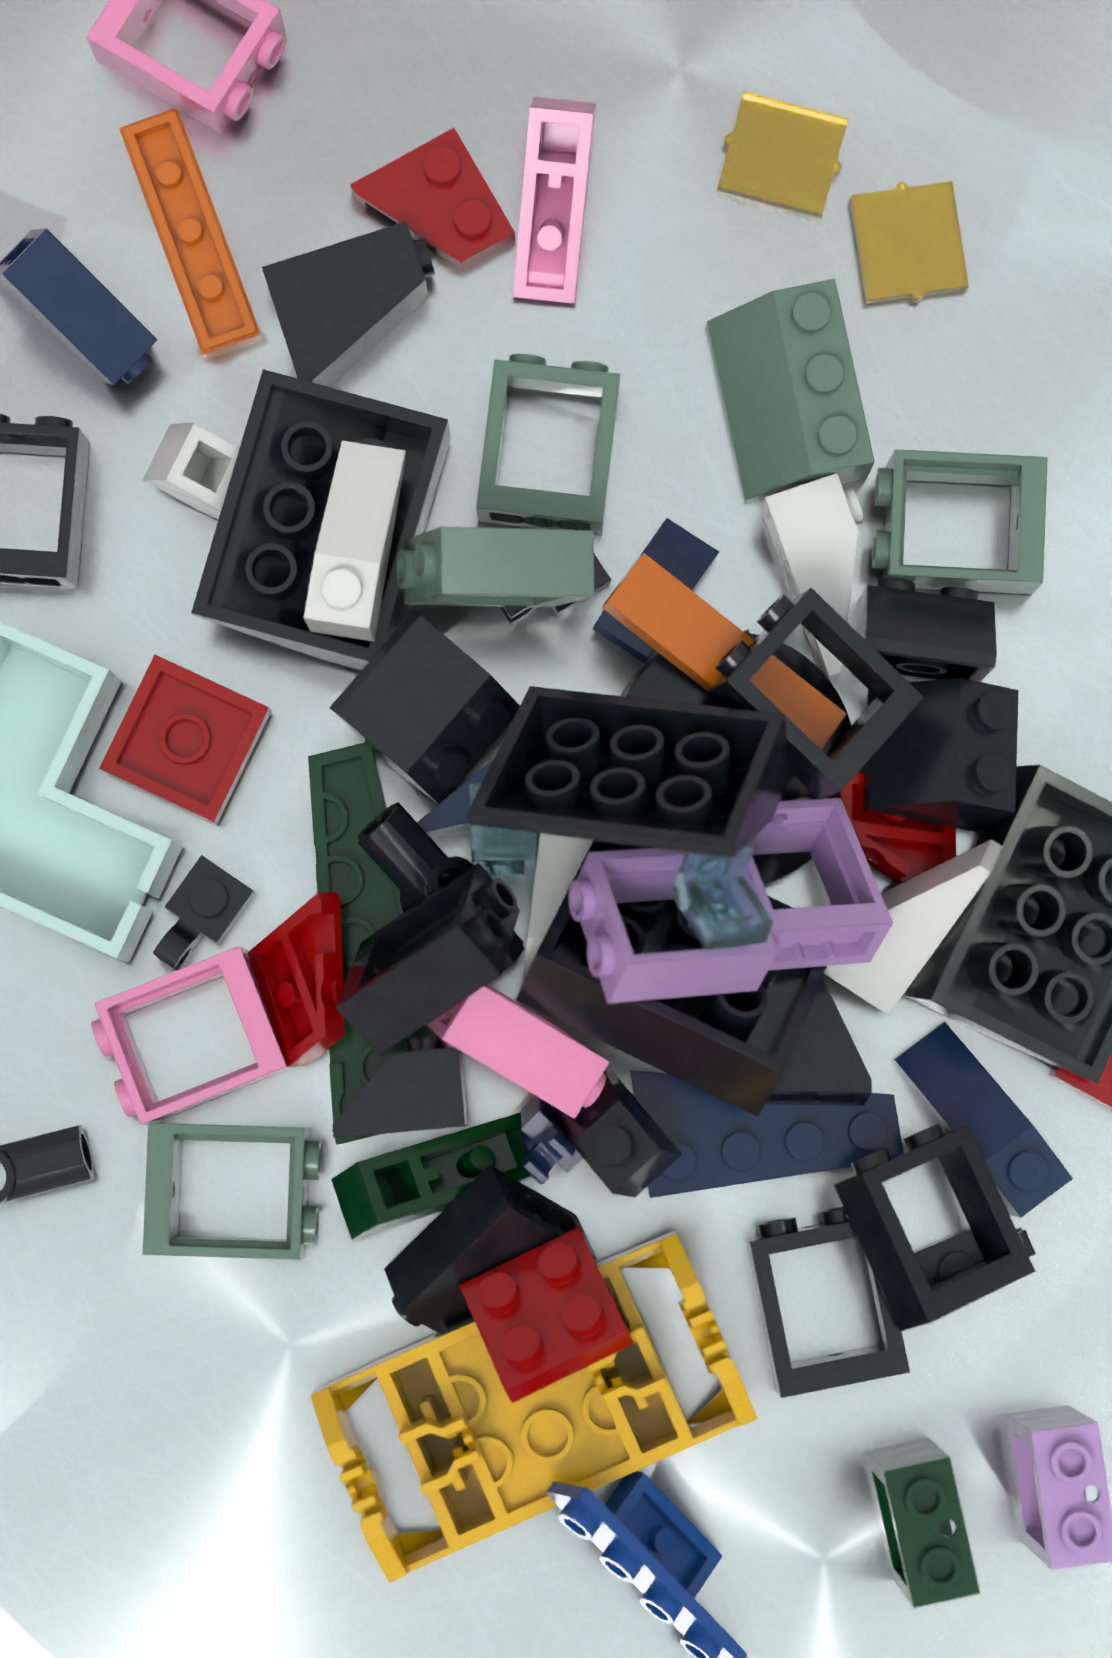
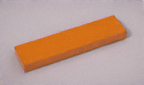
[119,107,263,361]
[601,553,847,750]

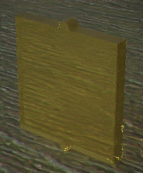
[717,91,848,218]
[850,181,969,303]

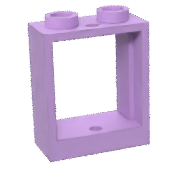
[740,798,893,971]
[569,848,778,1003]
[1005,1405,1112,1570]

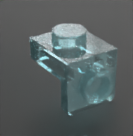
[469,783,537,878]
[671,842,773,950]

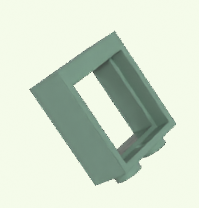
[476,354,620,536]
[872,449,1048,594]
[396,526,594,607]
[142,1123,321,1260]

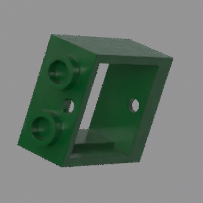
[866,1438,980,1608]

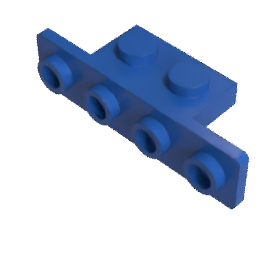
[546,1471,748,1658]

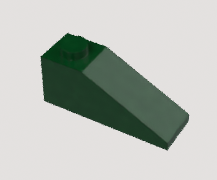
[331,1112,533,1241]

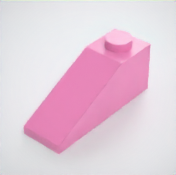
[513,97,596,304]

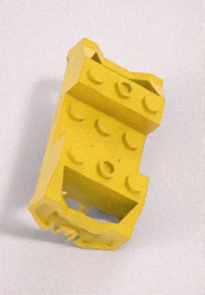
[310,1231,758,1583]

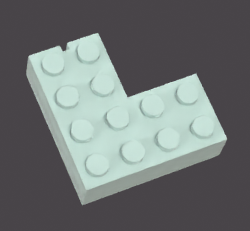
[0,621,183,963]

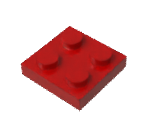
[99,654,272,825]
[459,1227,634,1403]

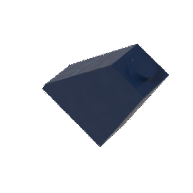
[0,228,158,385]

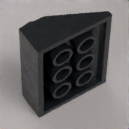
[191,369,451,670]
[466,686,789,858]
[905,765,1112,1084]
[515,840,827,1117]

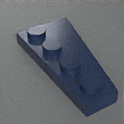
[629,1070,904,1198]

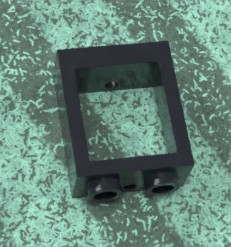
[0,414,90,590]
[708,587,924,800]
[335,862,520,1055]
[834,1123,1035,1331]
[745,1207,910,1398]

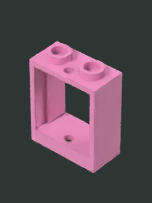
[86,0,287,134]
[91,946,293,1125]
[426,984,609,1119]

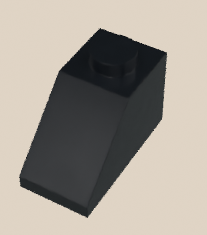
[332,1036,468,1138]
[555,1066,682,1197]

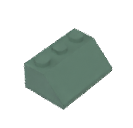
[707,279,875,504]

